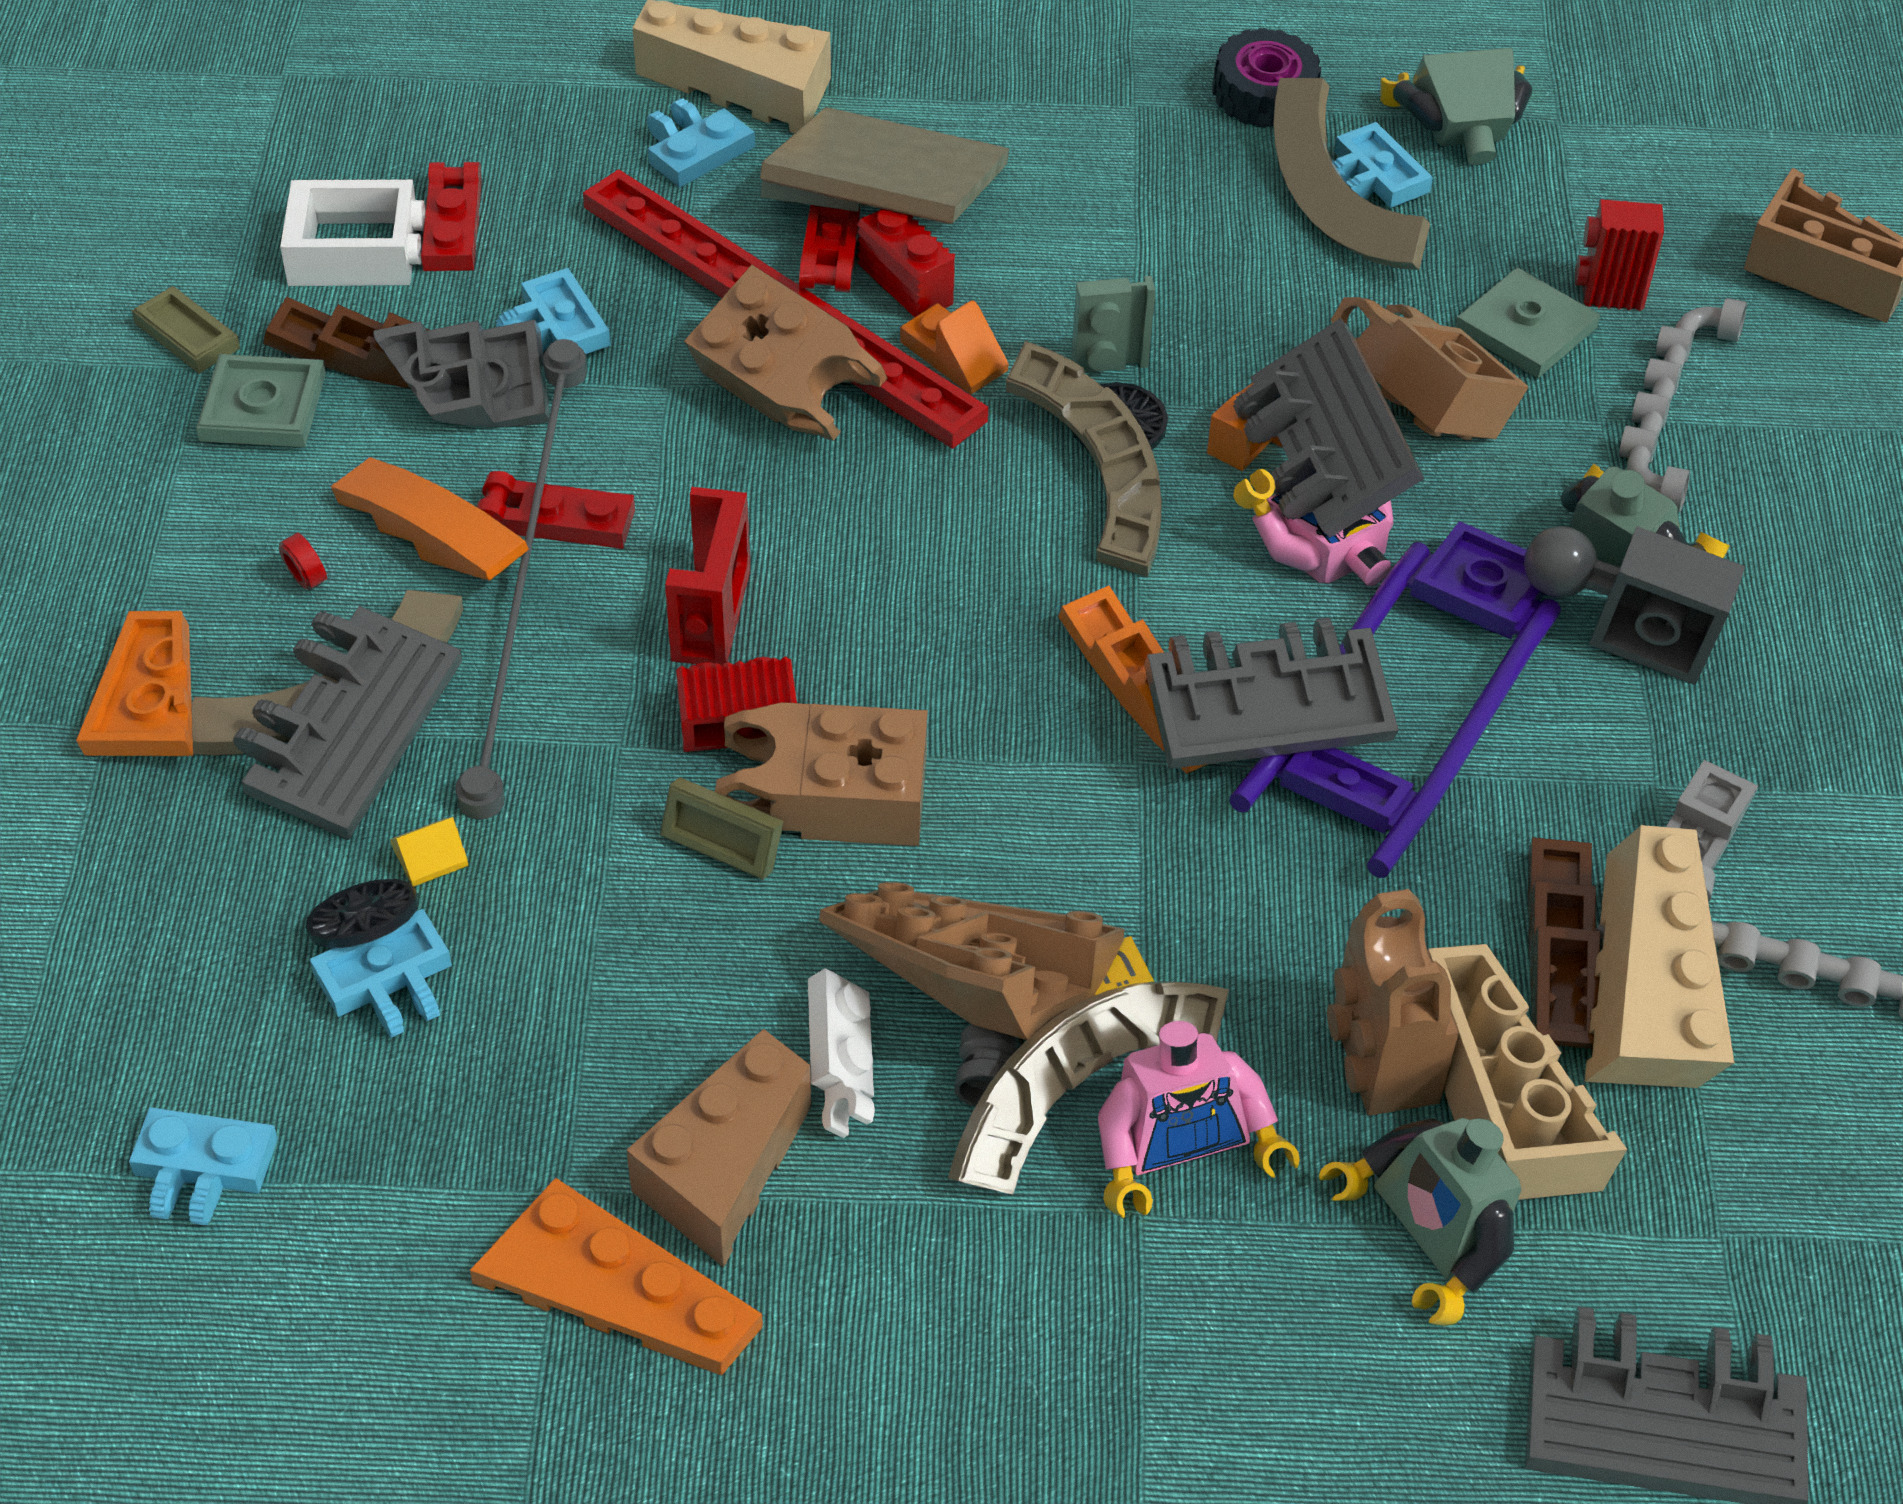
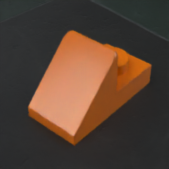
[900,300,1009,395]

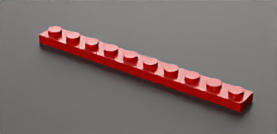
[583,169,988,449]

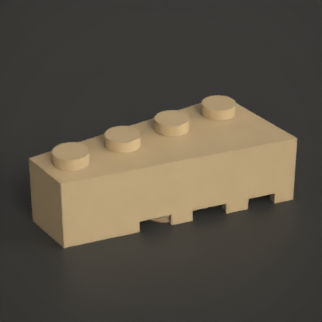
[633,0,831,133]
[1584,825,1735,1088]
[1428,944,1627,1200]

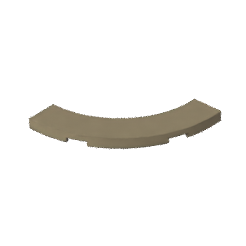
[1274,78,1430,270]
[1006,341,1162,577]
[192,590,464,755]
[948,981,1229,1195]

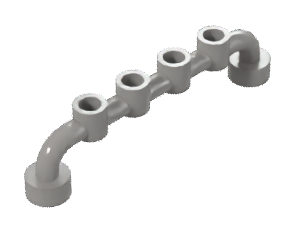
[1619,298,1747,512]
[1702,864,1903,1019]

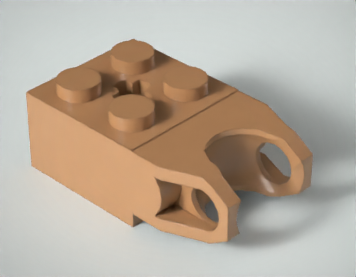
[684,265,887,441]
[1331,297,1529,440]
[715,702,928,846]
[1327,889,1458,1116]

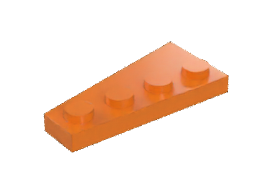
[470,1178,763,1376]

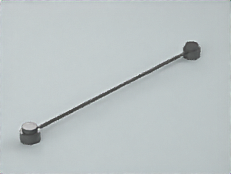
[455,339,587,820]

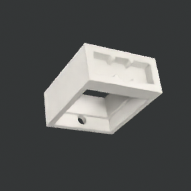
[280,180,426,286]

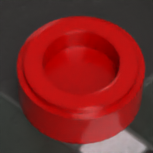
[278,532,327,590]

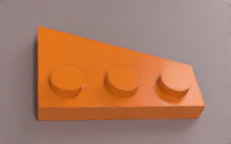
[76,611,193,756]

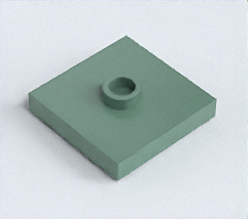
[1455,267,1600,379]
[196,354,326,448]

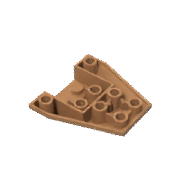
[819,882,1125,1040]

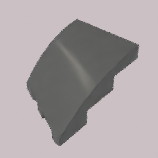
[373,320,550,427]

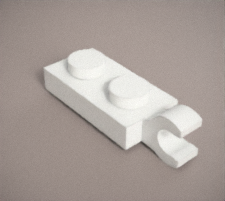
[808,968,875,1138]

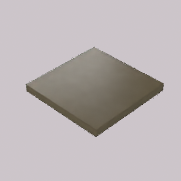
[760,107,1009,224]

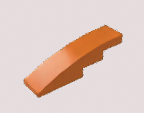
[330,457,529,581]
[1058,585,1207,774]

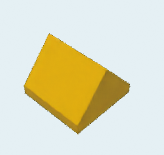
[390,817,469,887]

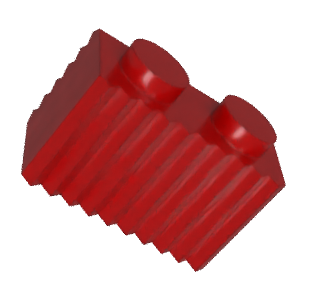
[1574,199,1664,311]
[857,209,955,317]
[676,656,797,752]

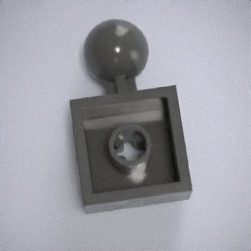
[1524,526,1746,685]

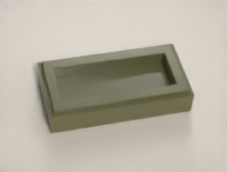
[131,286,240,374]
[660,777,784,880]

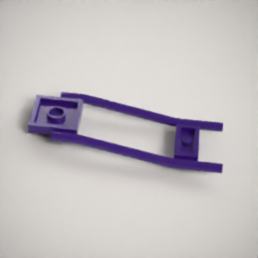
[1229,521,1561,878]

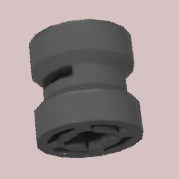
[955,1025,1023,1107]

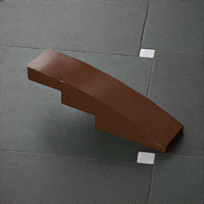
[263,296,430,389]
[1528,837,1600,1049]

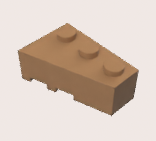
[1743,168,1903,323]
[626,1029,811,1268]

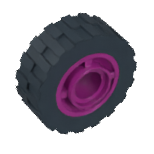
[1212,28,1321,128]

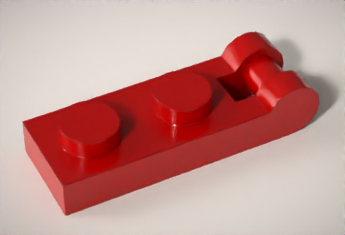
[421,162,482,271]
[799,205,861,293]
[476,471,635,549]

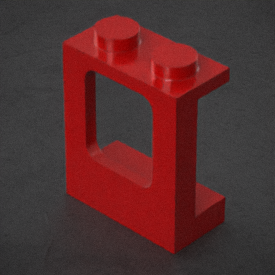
[665,486,751,665]

